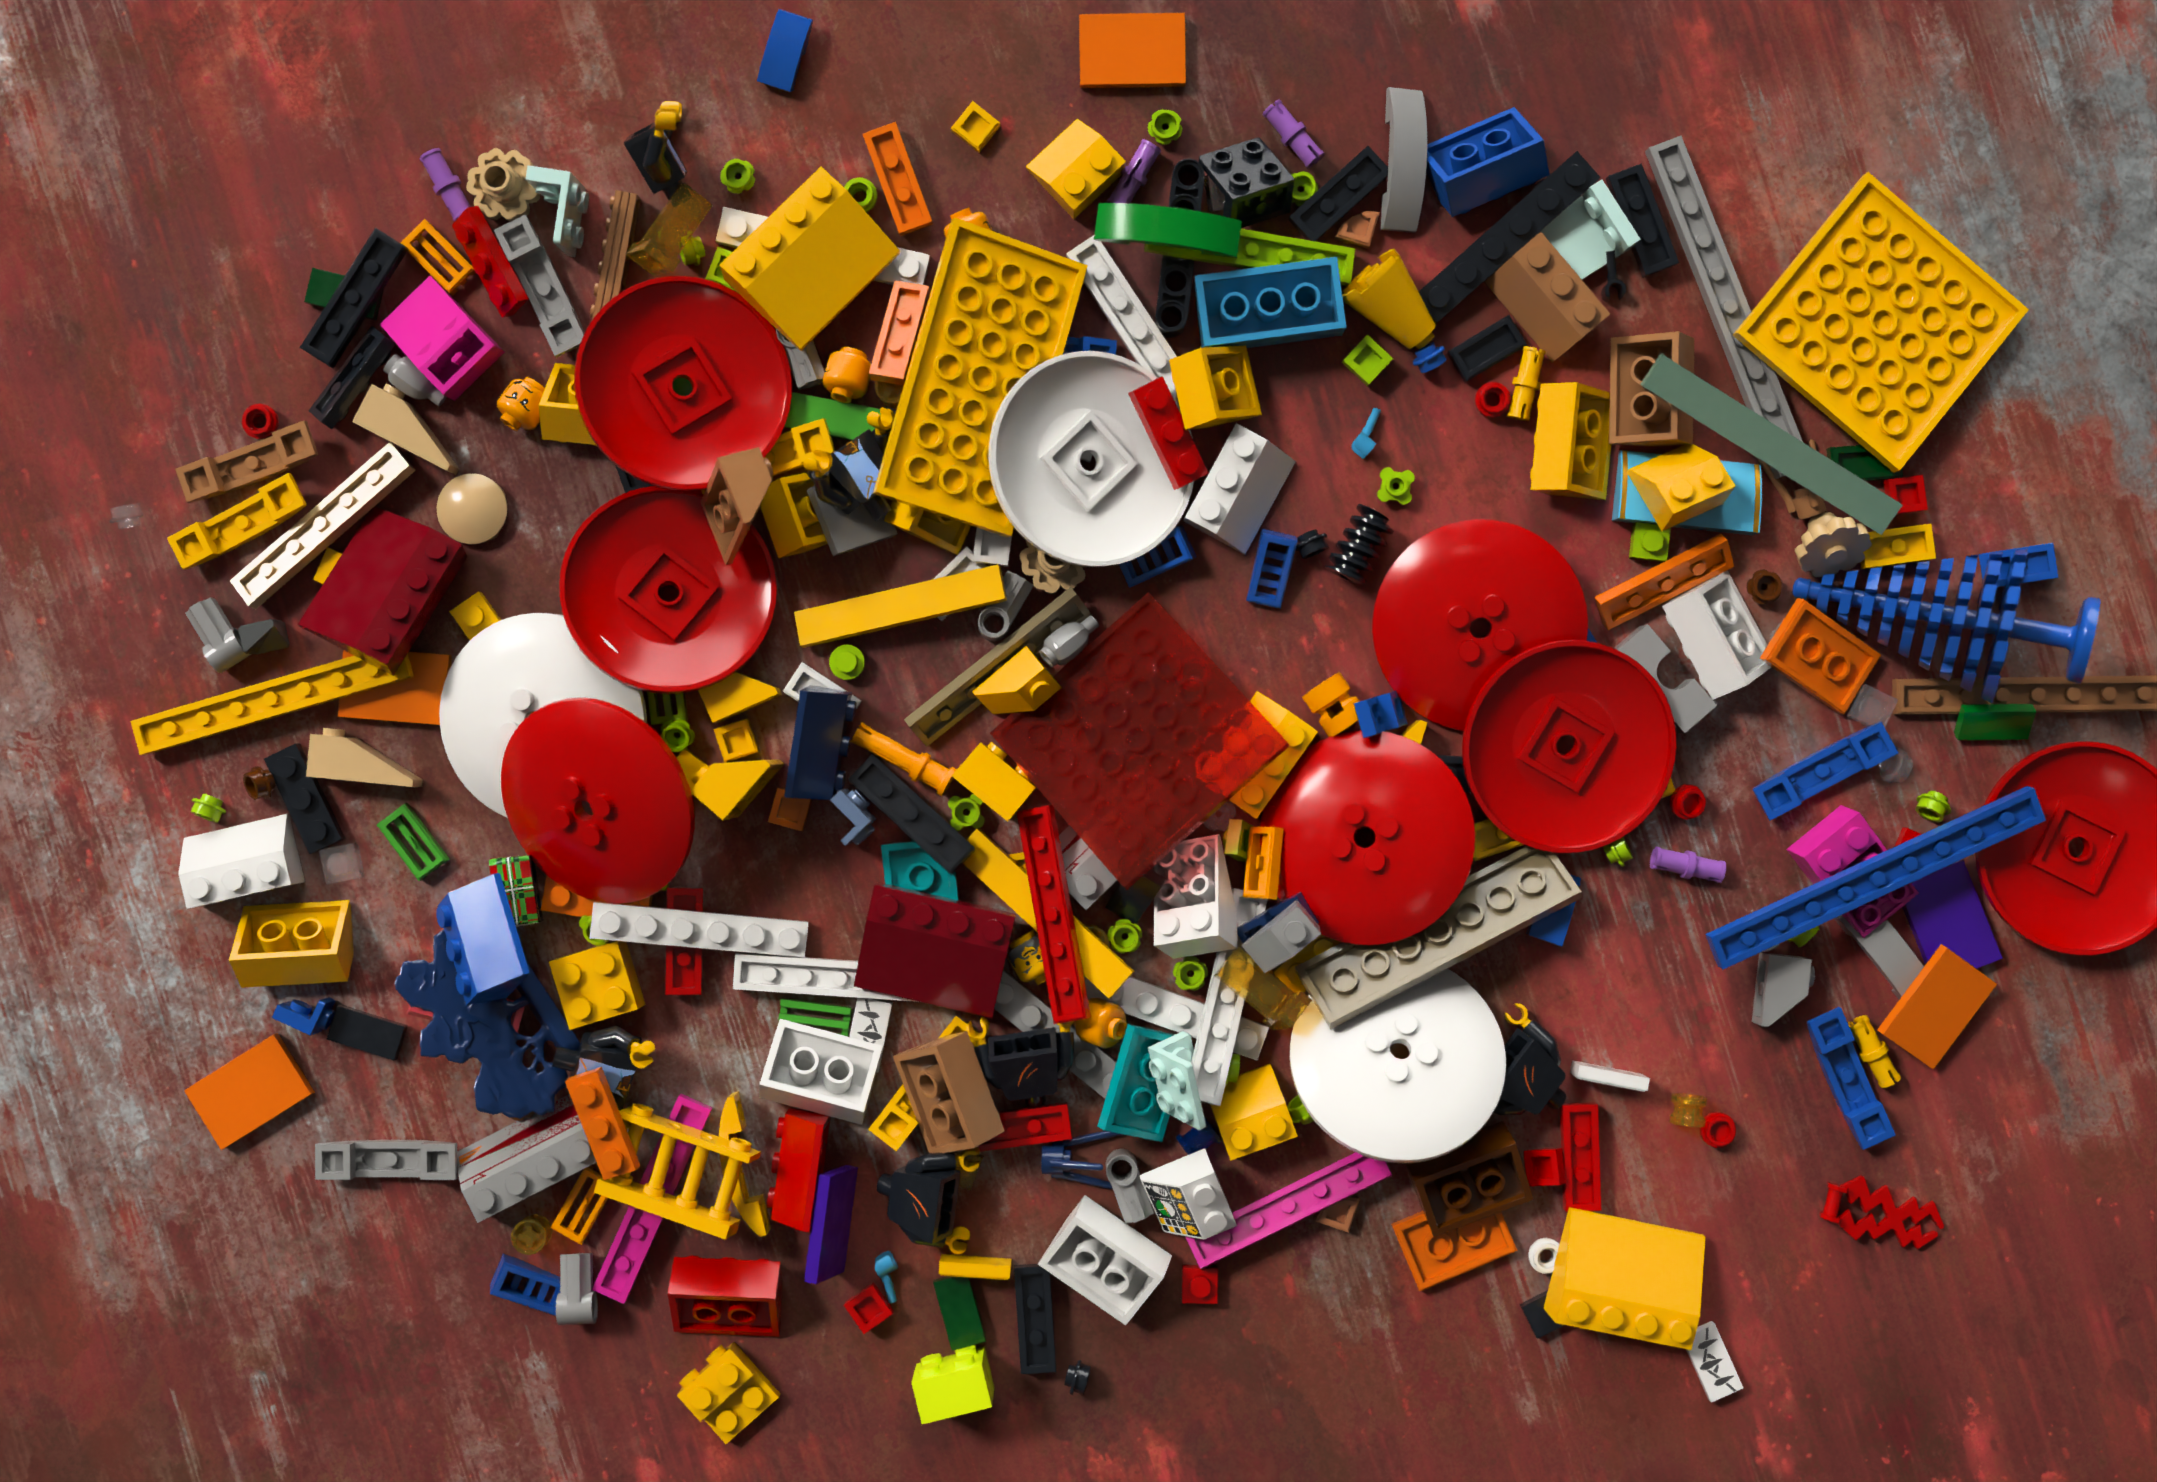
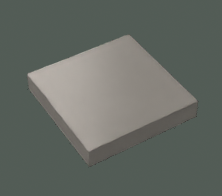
[806,486,898,556]

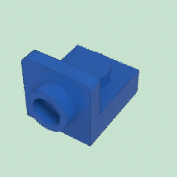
[272,997,336,1036]

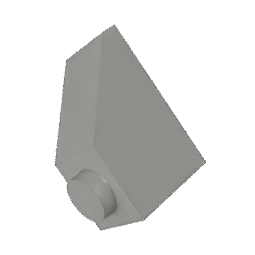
[1242,900,1321,973]
[1752,952,1815,1027]

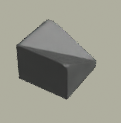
[238,619,290,655]

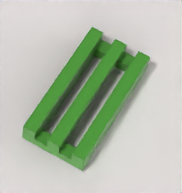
[377,803,450,881]
[778,998,852,1037]

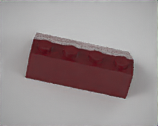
[298,506,467,676]
[854,882,1016,1018]

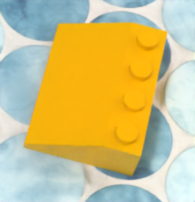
[720,167,900,351]
[1543,1207,1705,1350]

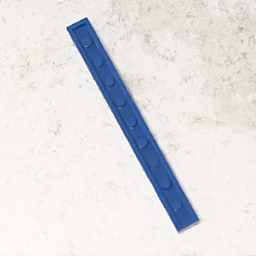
[1705,786,2046,969]

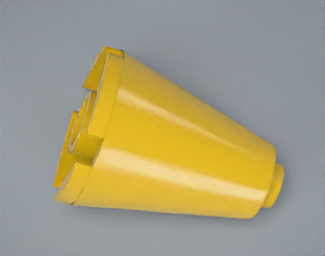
[1342,249,1436,349]

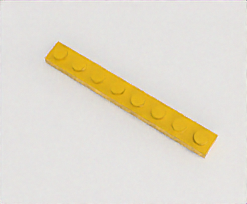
[130,654,414,755]

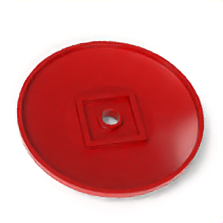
[574,276,792,491]
[559,486,777,694]
[1372,519,1588,731]
[1462,640,1676,853]
[501,697,695,904]
[1260,730,1476,945]
[1975,741,2157,955]

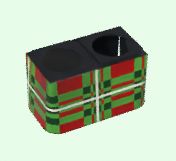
[489,855,544,928]

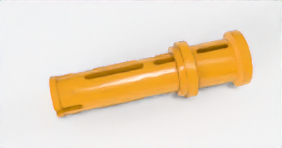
[851,722,957,797]

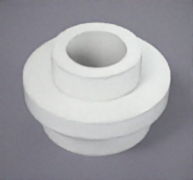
[1528,1238,1559,1274]

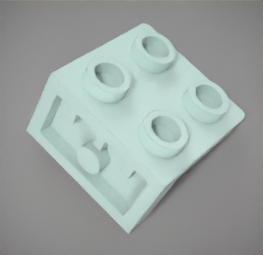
[525,165,589,257]
[1538,179,1641,279]
[1148,1031,1206,1130]

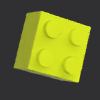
[911,1345,995,1425]

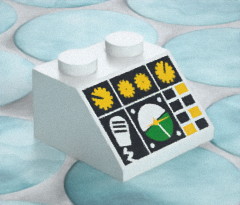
[1139,1148,1237,1240]

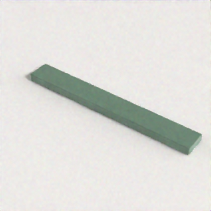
[1640,354,1903,535]

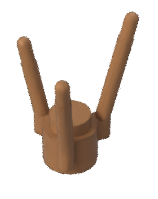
[1756,439,1827,520]

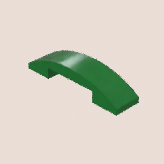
[1094,203,1242,258]

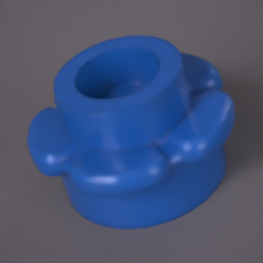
[1413,342,1447,373]

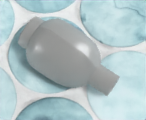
[383,354,447,406]
[1039,615,1099,667]

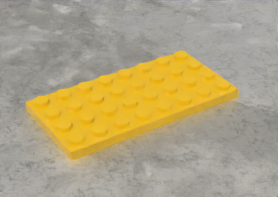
[873,217,1088,538]

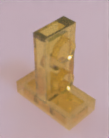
[625,183,713,276]
[1214,947,1312,1030]

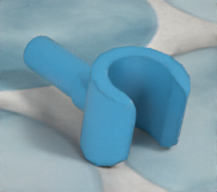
[1351,408,1381,459]
[875,1251,898,1303]

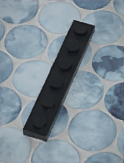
[1419,151,1601,324]

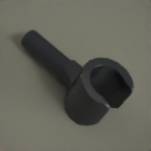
[1601,250,1626,302]

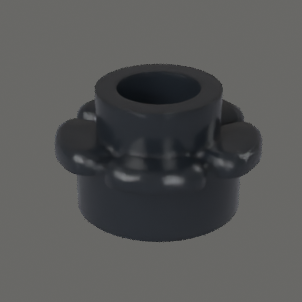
[1296,529,1329,559]
[1064,1360,1091,1395]

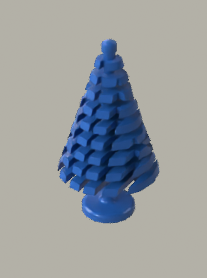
[1792,549,2100,703]

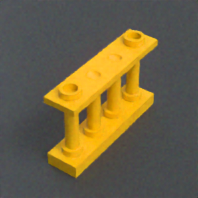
[594,1104,761,1240]

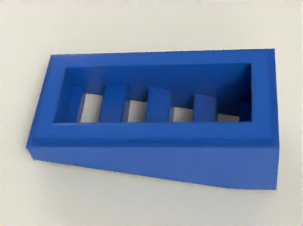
[1119,525,1196,588]
[1246,529,1298,609]
[490,1254,560,1316]

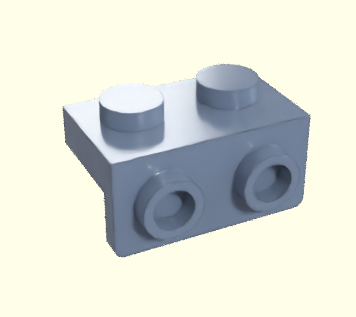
[831,789,877,846]

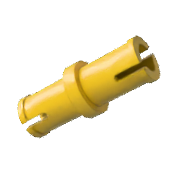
[1507,346,1546,421]
[1848,1015,1901,1088]

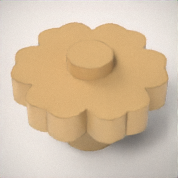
[466,148,540,222]
[1795,512,1872,577]
[1019,540,1086,594]

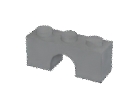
[1614,624,1718,734]

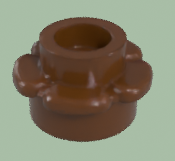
[1746,569,1782,604]
[243,766,276,800]

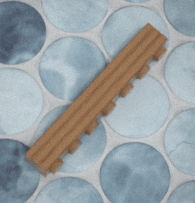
[587,190,641,328]

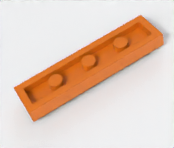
[1594,533,1734,630]

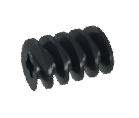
[1324,504,1394,584]

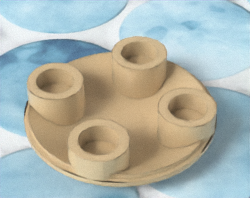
[437,474,508,544]

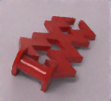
[1819,1175,1944,1249]

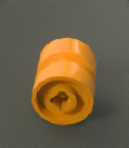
[1302,672,1359,737]

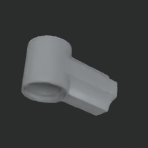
[776,329,825,390]
[978,570,1034,642]
[185,597,252,673]
[1105,1149,1154,1224]
[556,1253,598,1325]

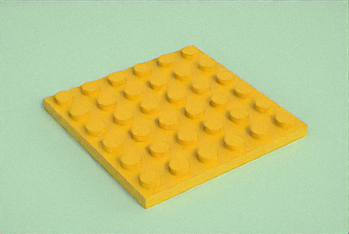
[1732,172,2029,473]

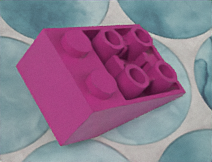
[380,275,505,401]
[1786,805,1919,938]

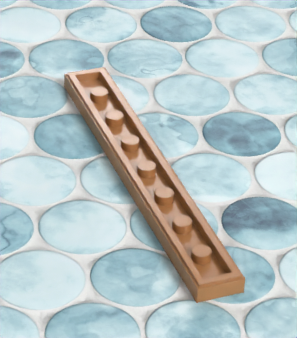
[1892,675,2157,714]

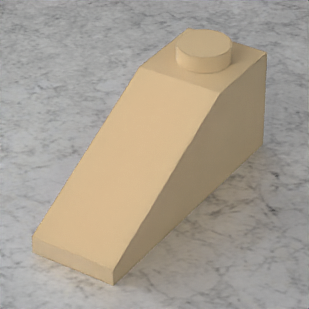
[352,383,459,475]
[306,728,423,787]

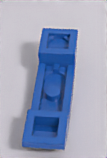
[1752,722,1898,821]
[1807,1007,1896,1150]

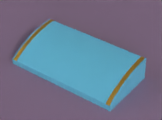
[1612,450,1762,535]

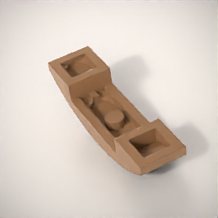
[175,420,318,503]

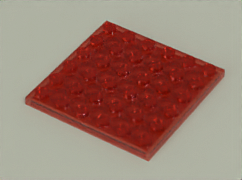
[990,592,1289,890]

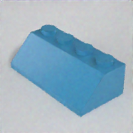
[1195,257,1347,348]

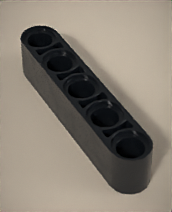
[1155,158,1205,338]

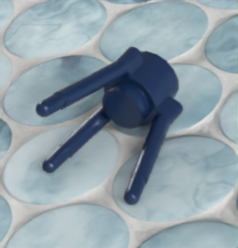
[1041,1131,1122,1189]

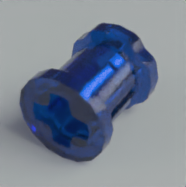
[1176,1116,1223,1155]

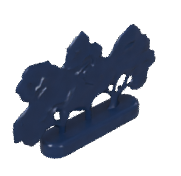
[395,929,580,1119]

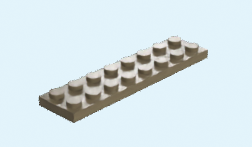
[1295,846,1582,1030]

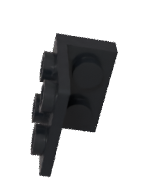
[1199,138,1295,228]

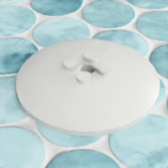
[988,351,1194,567]
[439,613,647,818]
[1290,969,1506,1163]

